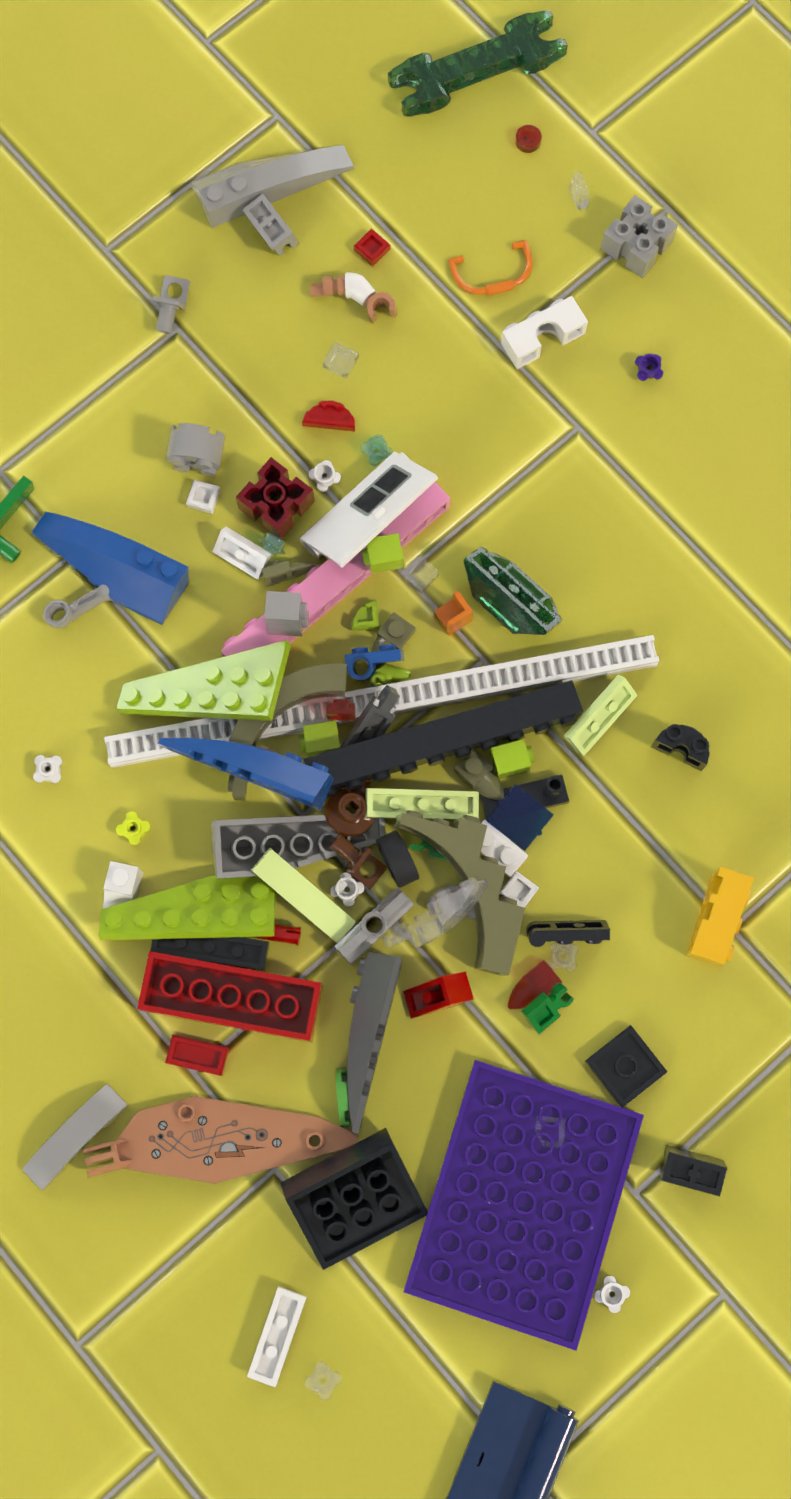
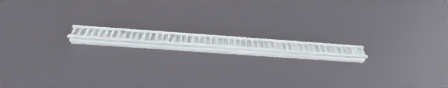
[104,635,659,768]

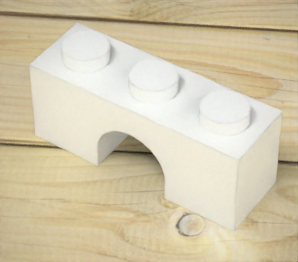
[501,296,588,369]

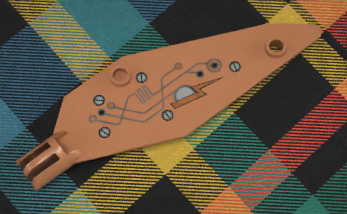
[82,1096,358,1184]

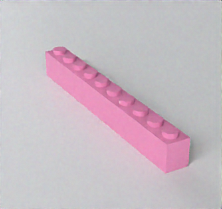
[221,482,450,657]

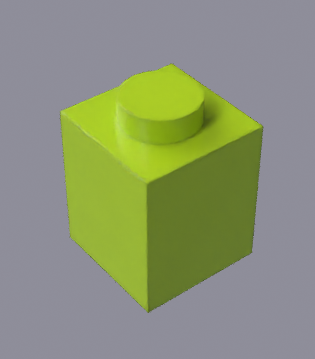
[361,533,404,574]
[299,720,341,757]
[490,739,534,779]

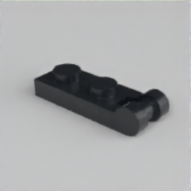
[526,920,610,947]

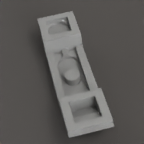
[22,1084,128,1190]

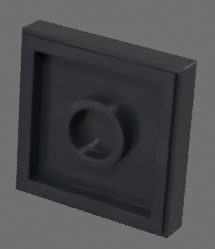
[585,1025,668,1108]

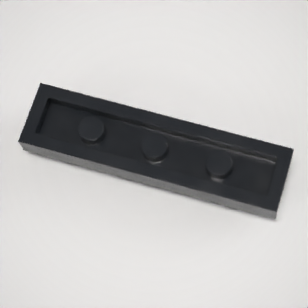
[150,937,270,971]

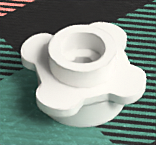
[309,460,341,492]
[33,755,62,783]
[330,873,364,907]
[594,1276,630,1313]

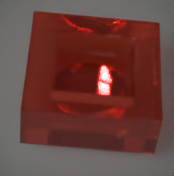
[326,699,356,721]

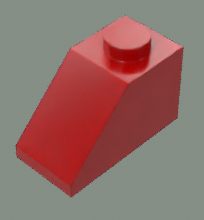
[403,971,474,1019]

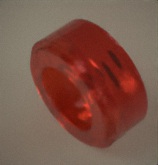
[515,125,542,153]

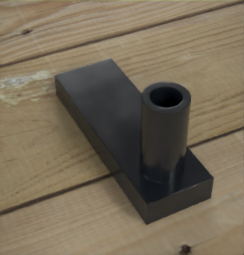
[480,774,569,822]

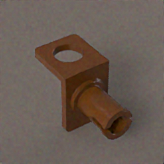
[329,833,386,889]

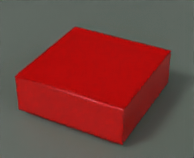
[354,228,391,266]

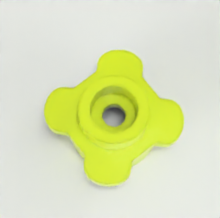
[116,811,150,845]

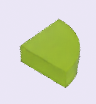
[351,600,379,631]

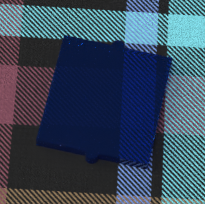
[486,784,554,851]

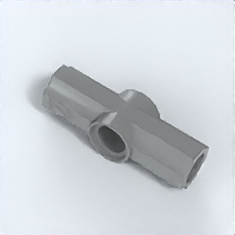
[334,887,414,965]

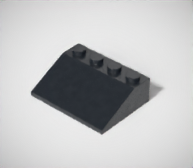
[280,1128,428,1270]

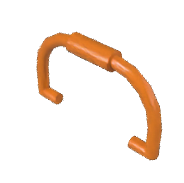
[448,240,533,296]

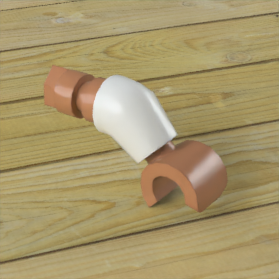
[311,273,397,324]

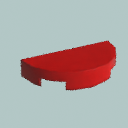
[302,400,355,432]

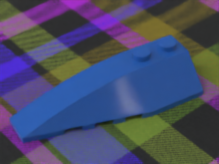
[32,512,189,625]
[158,738,334,810]

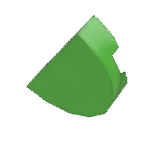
[335,1067,351,1127]

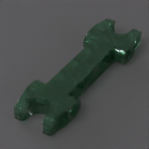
[388,10,568,117]

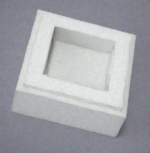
[186,480,221,514]
[499,871,539,908]

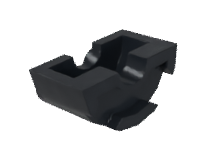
[651,724,710,772]

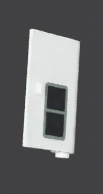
[299,452,438,568]

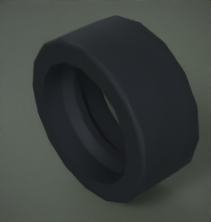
[376,830,419,888]

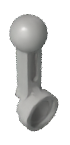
[43,585,112,628]

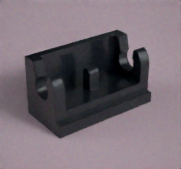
[660,1145,727,1197]

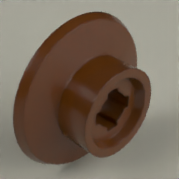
[325,788,375,836]

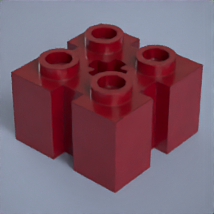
[236,457,315,541]

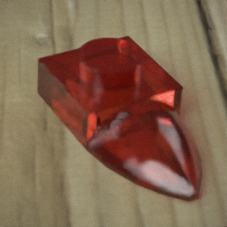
[507,960,562,1009]

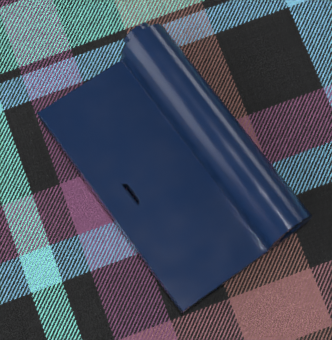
[446,1381,579,1499]

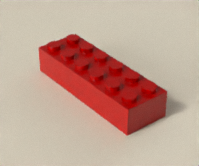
[137,951,323,1043]

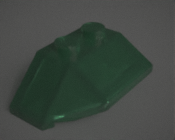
[464,547,562,635]

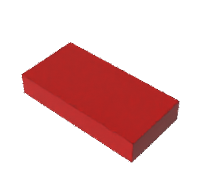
[165,1035,229,1076]

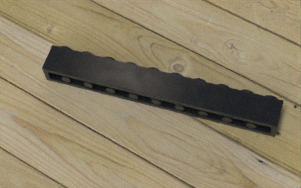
[303,680,583,798]

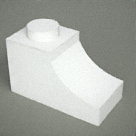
[102,861,144,909]

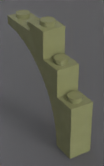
[394,810,525,976]

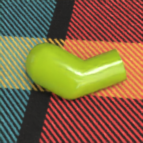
[370,664,411,687]

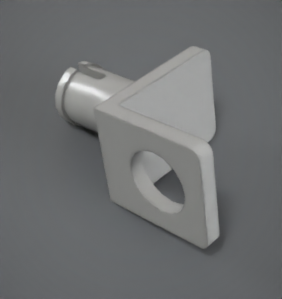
[153,275,190,334]

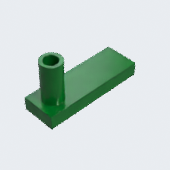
[0,475,34,564]

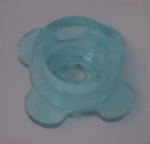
[361,435,393,466]
[258,533,286,556]

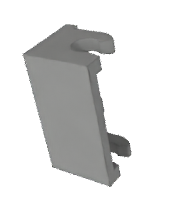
[242,193,299,255]

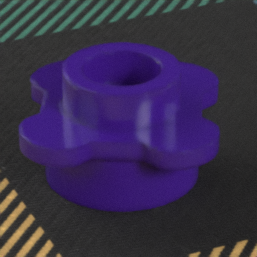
[635,354,663,381]

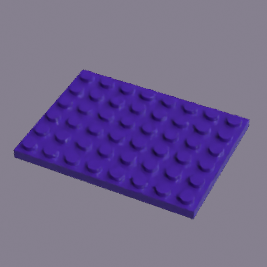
[403,1060,644,1351]

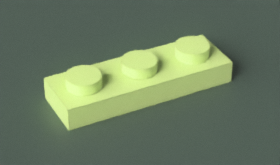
[564,675,638,756]

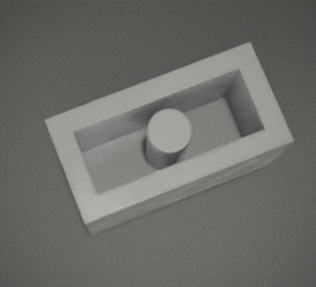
[264,591,309,637]

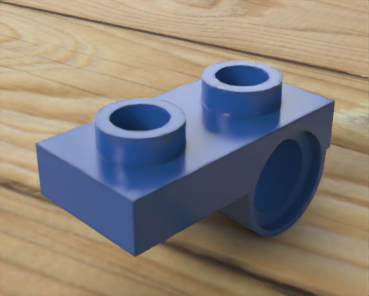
[345,644,404,680]

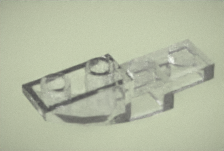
[382,877,488,948]

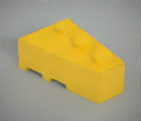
[686,867,754,967]

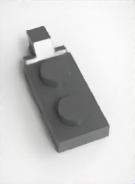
[340,685,400,748]

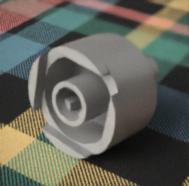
[166,423,225,476]

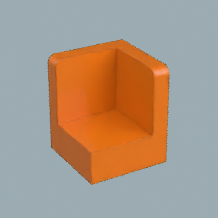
[434,590,473,636]

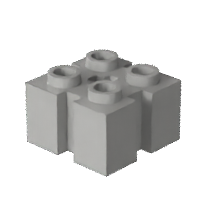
[600,195,678,278]

